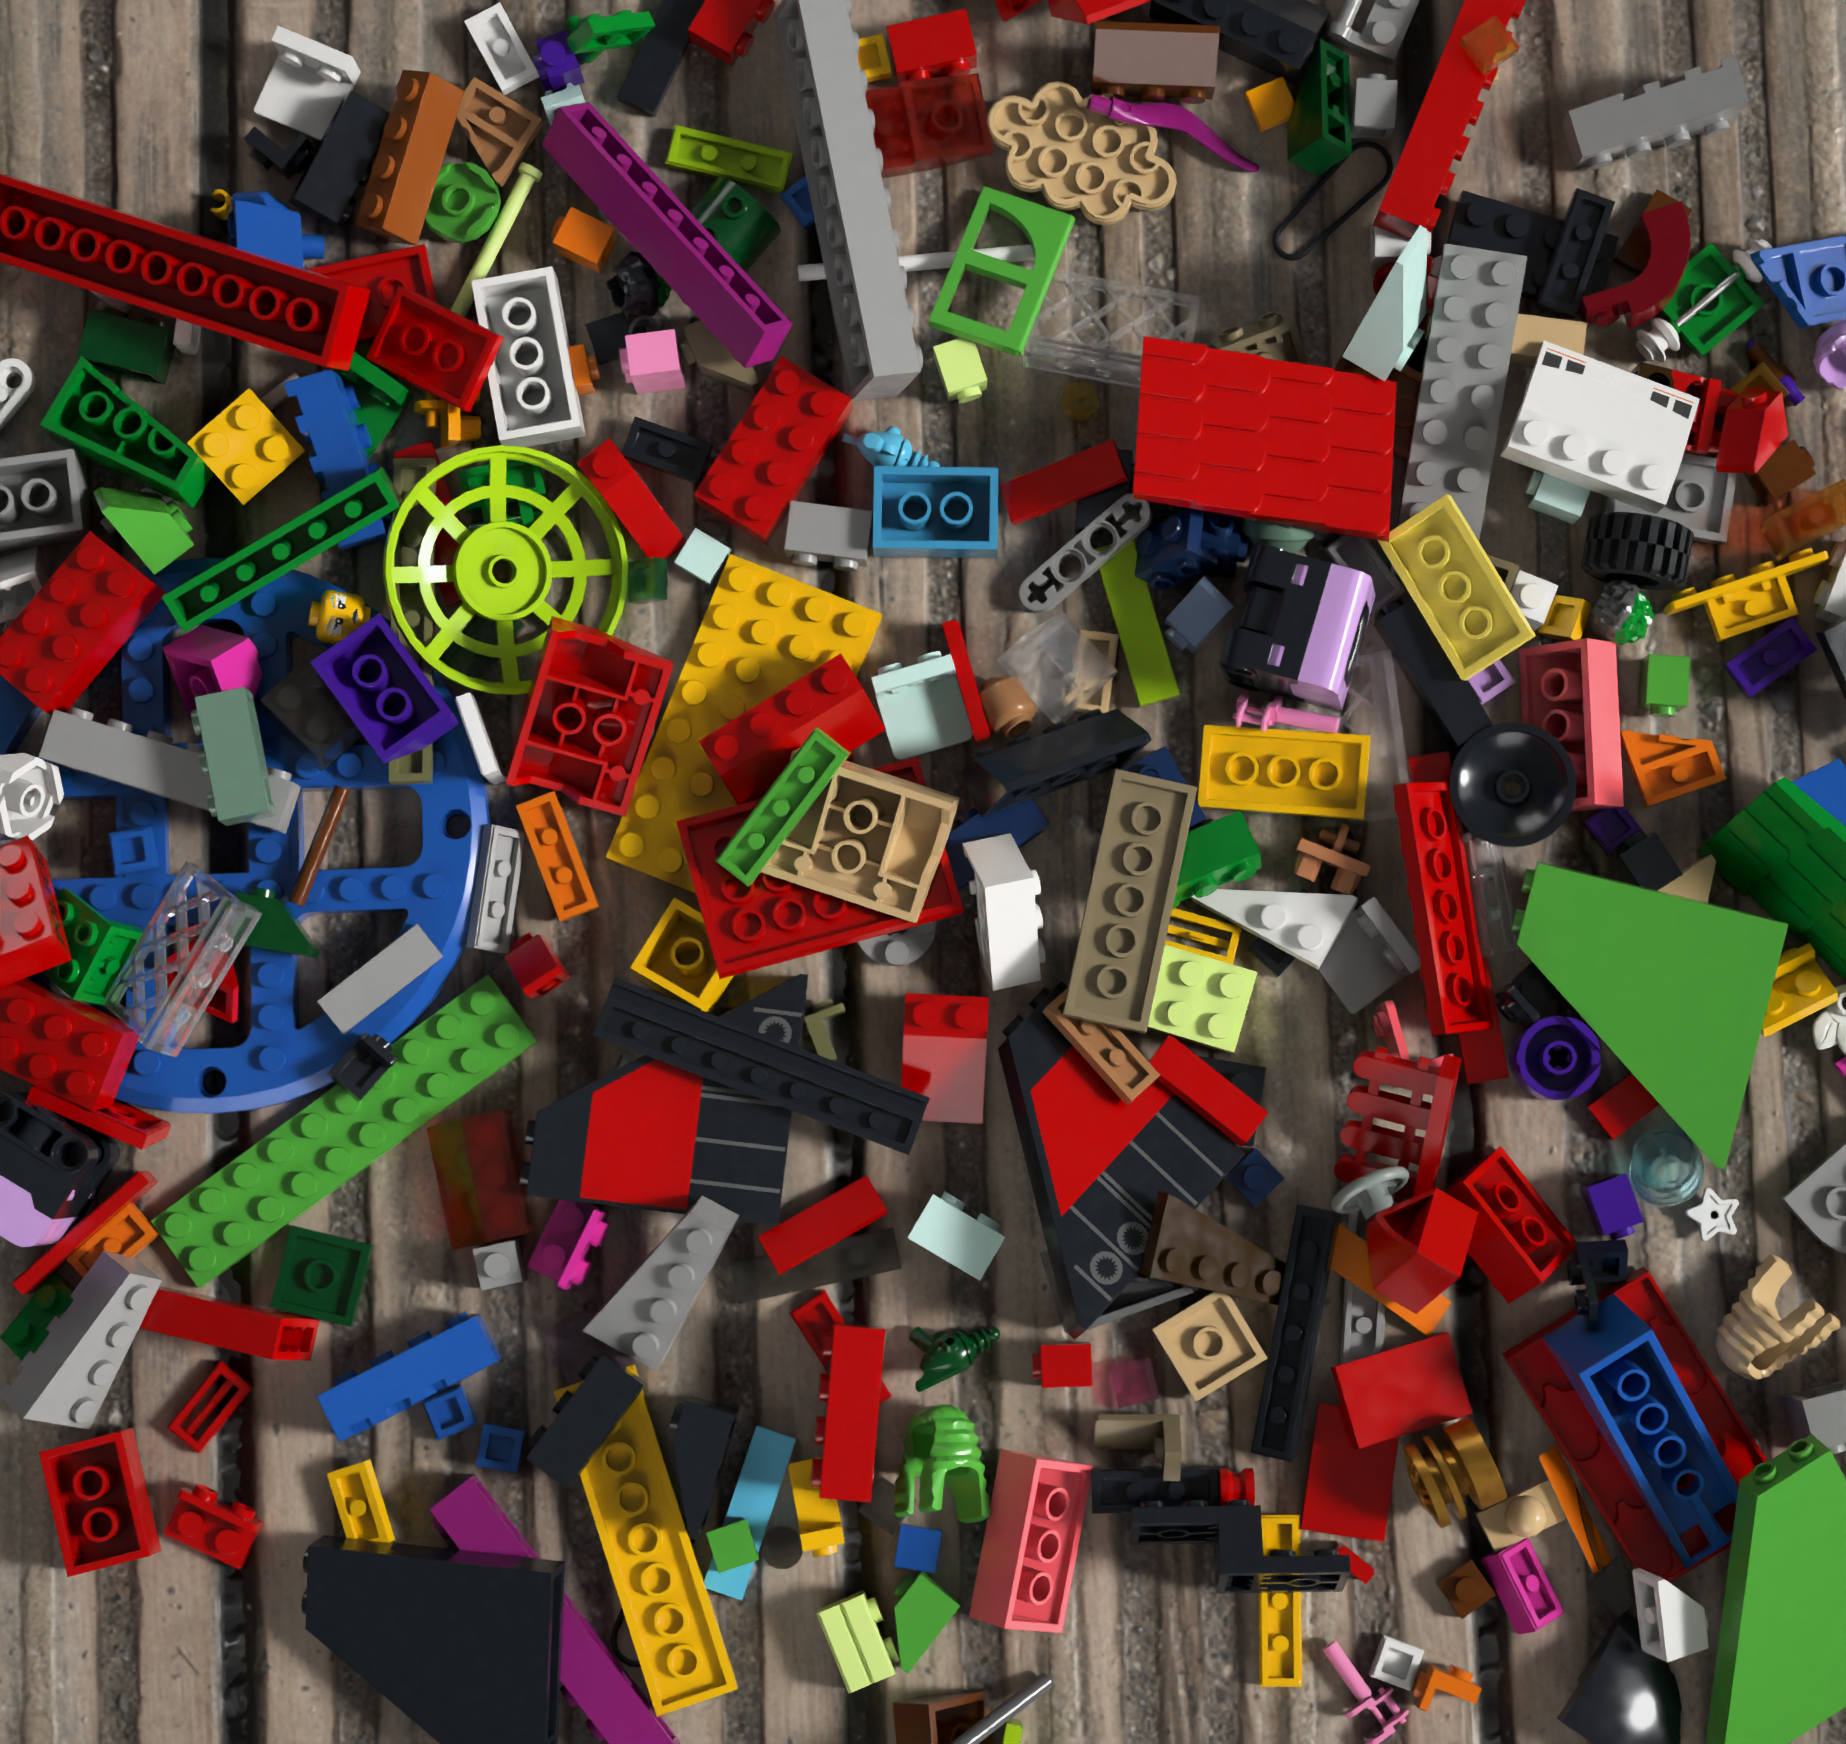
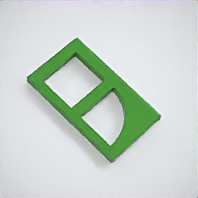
[928,186,1075,357]

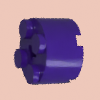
[1508,1016,1601,1101]

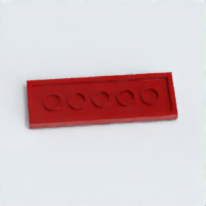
[1393,782,1493,1036]

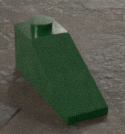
[1287,39,1352,177]

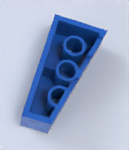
[284,368,392,552]
[317,1311,502,1442]

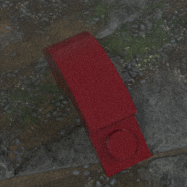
[1579,201,1691,329]

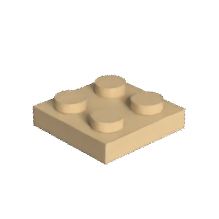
[1151,1291,1268,1402]

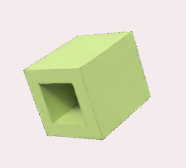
[933,338,987,403]

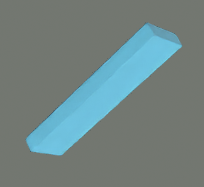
[704,1425,797,1601]

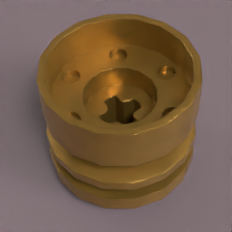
[1402,1417,1507,1529]

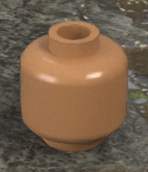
[979,675,1036,738]

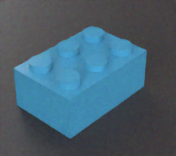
[873,466,998,558]

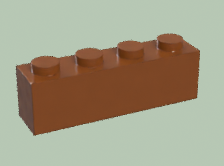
[355,70,464,246]

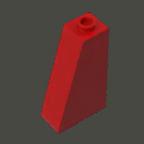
[139,1287,320,1361]

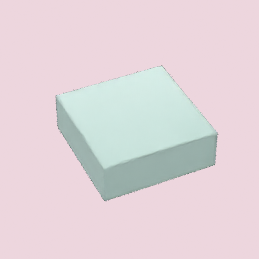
[674,528,731,585]

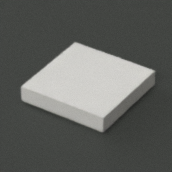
[455,692,505,785]

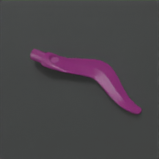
[1086,94,1259,172]

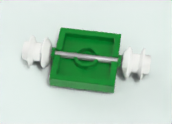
[1636,238,1773,363]

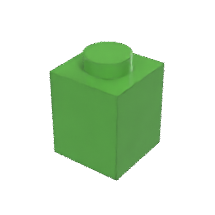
[1638,654,1690,718]

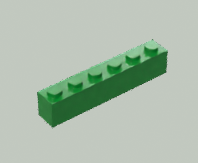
[162,466,403,633]

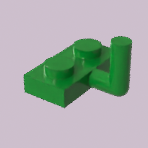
[564,10,656,63]

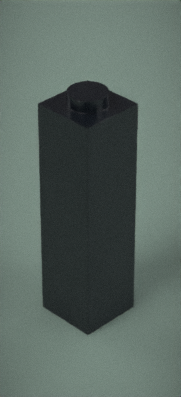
[1374,598,1493,751]

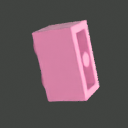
[619,329,686,395]

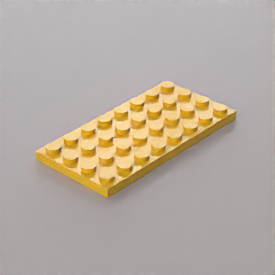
[606,554,883,894]

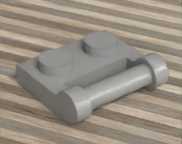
[1326,0,1420,65]

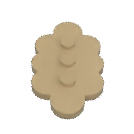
[986,81,1177,226]

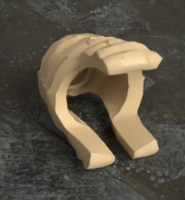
[1715,1254,1840,1381]

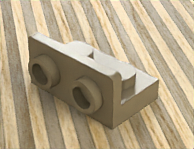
[1210,311,1308,364]

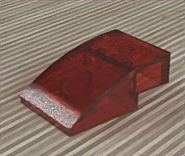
[865,73,994,178]

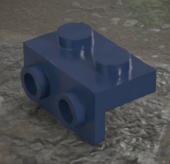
[1135,508,1218,590]

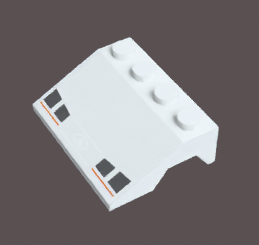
[1500,341,1700,514]

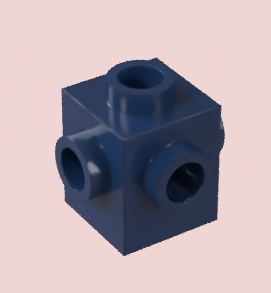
[1200,516,1248,578]

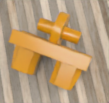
[414,390,481,449]

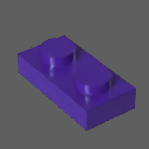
[1723,616,1817,699]

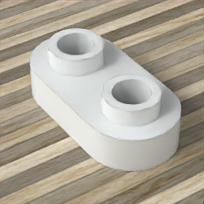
[0,358,36,430]

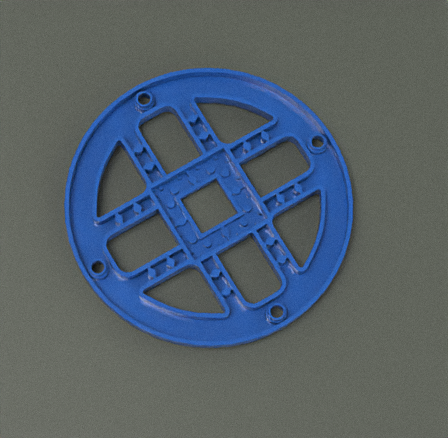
[0,558,491,1114]

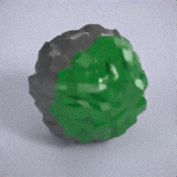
[1587,580,1654,645]

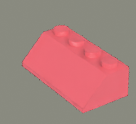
[1518,638,1624,812]
[969,1449,1094,1633]

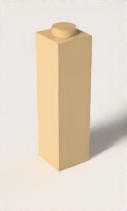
[1424,314,1587,367]

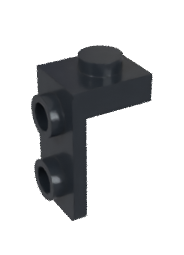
[1567,1239,1628,1330]

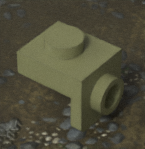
[802,999,846,1061]

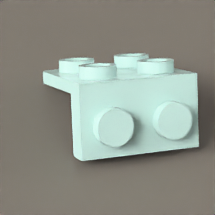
[871,651,972,761]

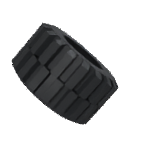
[1581,512,1694,590]

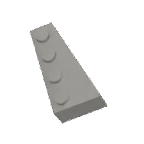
[1562,54,1749,170]

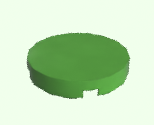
[424,162,501,243]

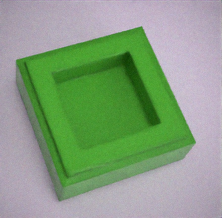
[706,1518,760,1573]

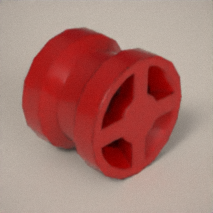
[1218,1468,1255,1506]

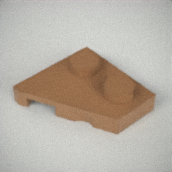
[456,77,544,188]

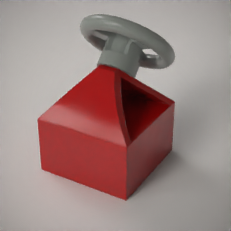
[1331,1166,1479,1314]

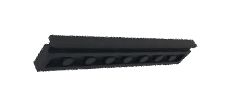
[593,978,930,1155]

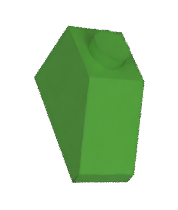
[893,1571,960,1674]

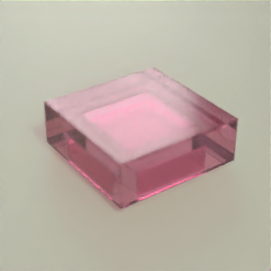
[1109,1357,1160,1408]

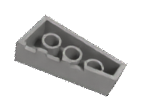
[583,1196,739,1371]
[0,1251,162,1430]

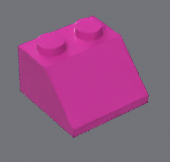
[163,625,263,720]

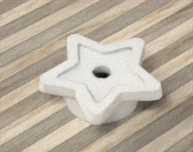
[1685,1187,1739,1242]

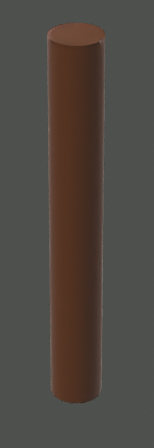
[288,785,350,907]

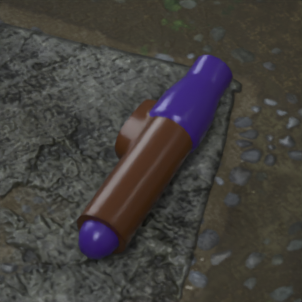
[1745,341,1805,406]

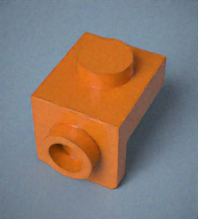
[1411,1663,1482,1712]

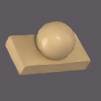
[1475,1478,1567,1552]

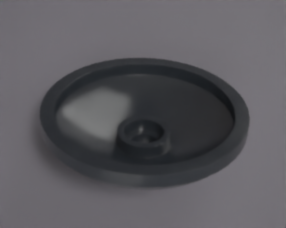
[1449,722,1576,848]

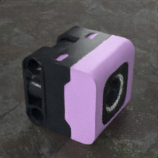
[1219,543,1376,711]
[0,1091,120,1247]

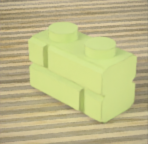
[816,1590,900,1693]

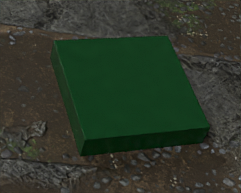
[270,1225,374,1327]

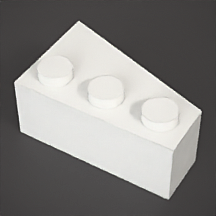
[962,833,1046,991]

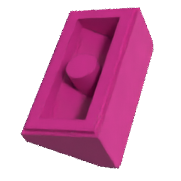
[1481,1538,1564,1634]

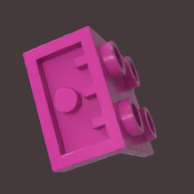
[526,1200,612,1290]

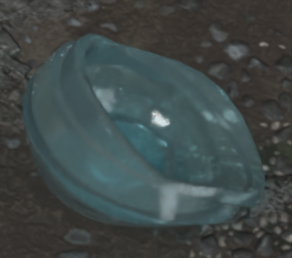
[1629,1127,1704,1207]

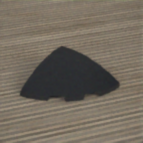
[1557,1609,1682,1744]

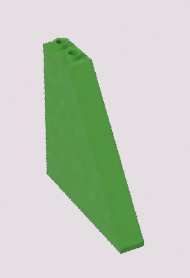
[1510,861,1789,1170]
[1705,1434,1846,1744]

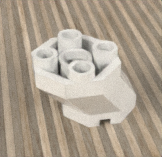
[0,753,64,841]

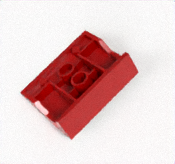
[505,616,674,817]

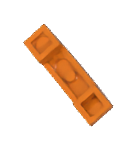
[1289,1224,1452,1337]

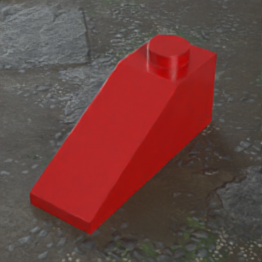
[577,438,687,568]

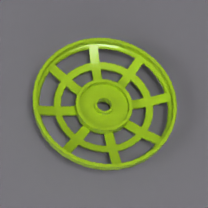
[383,445,628,695]

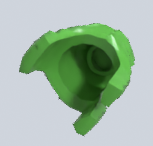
[893,1404,991,1523]

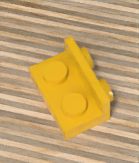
[1761,943,1838,1038]

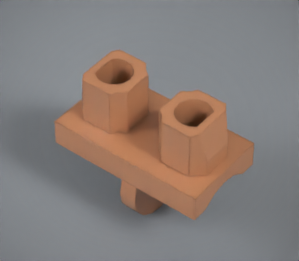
[1293,823,1371,895]

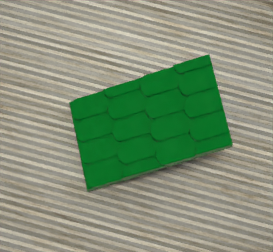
[1696,758,1846,981]

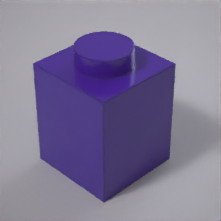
[1580,1174,1644,1240]

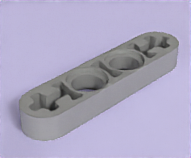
[1019,494,1153,613]

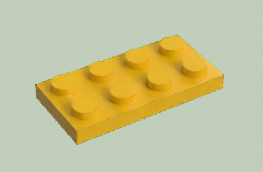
[1198,725,1371,820]

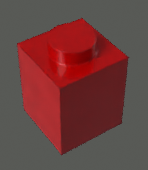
[1032,1342,1093,1388]

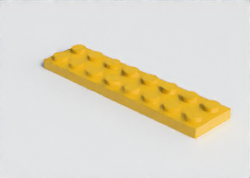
[553,1364,738,1716]

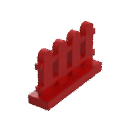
[1334,1046,1462,1203]

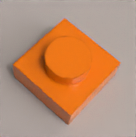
[568,344,600,396]

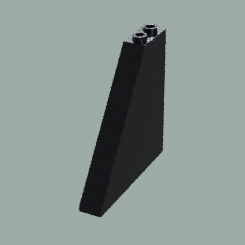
[301,1535,565,1744]

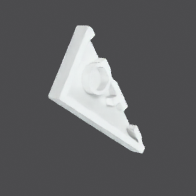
[1191,889,1358,969]

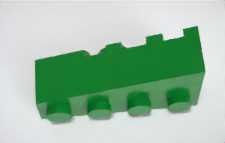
[40,356,213,509]

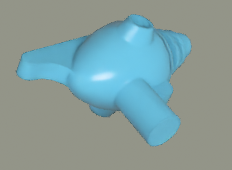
[841,426,940,473]

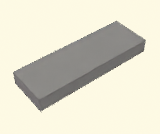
[466,824,526,954]
[317,924,444,1034]

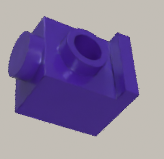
[533,30,585,93]

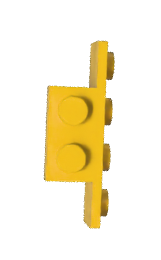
[1663,548,1829,642]

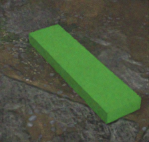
[715,727,851,887]

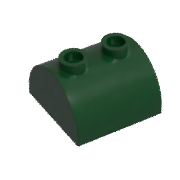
[689,176,781,272]

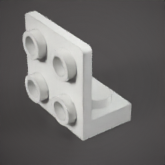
[254,26,361,141]

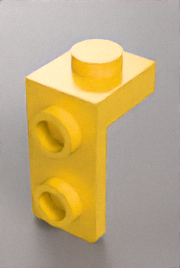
[788,1457,845,1557]

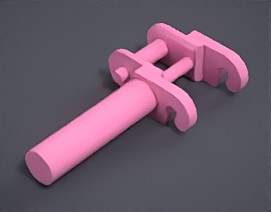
[1233,689,1340,734]
[1322,1640,1409,1744]

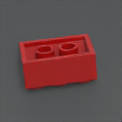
[1443,1146,1576,1304]

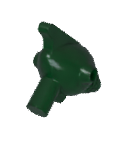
[909,1327,1000,1392]

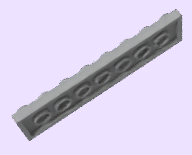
[1389,243,1527,574]

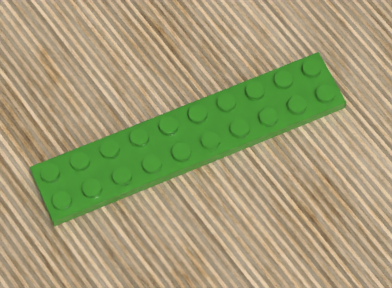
[151,974,539,1289]

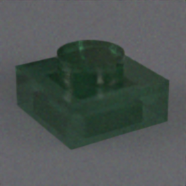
[628,557,668,604]

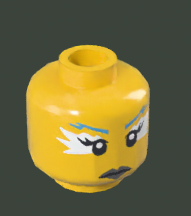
[308,590,371,644]

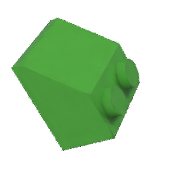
[93,487,194,575]

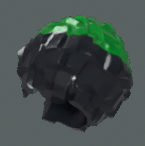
[606,251,673,317]

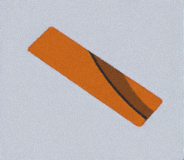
[1539,1446,1611,1573]

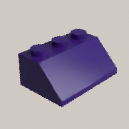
[310,613,459,764]

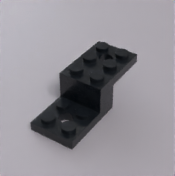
[1129,1499,1351,1594]

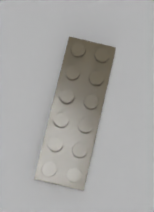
[1062,769,1197,1034]

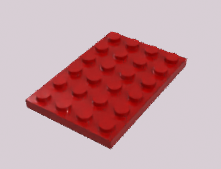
[676,757,963,979]

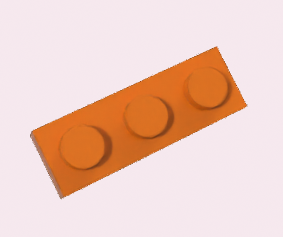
[516,791,600,922]

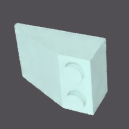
[1342,225,1427,381]

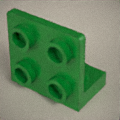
[332,352,414,458]
[41,888,147,1006]

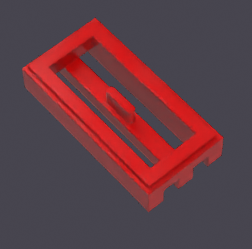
[166,1361,254,1454]

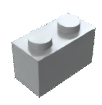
[784,501,873,571]

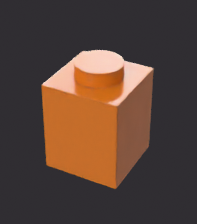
[551,207,619,274]

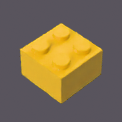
[187,388,305,505]
[630,898,734,1013]

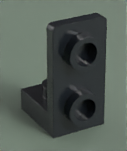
[1494,962,1560,1026]

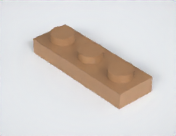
[1042,988,1160,1105]

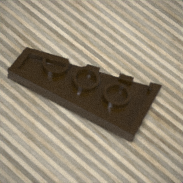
[1140,1191,1286,1305]

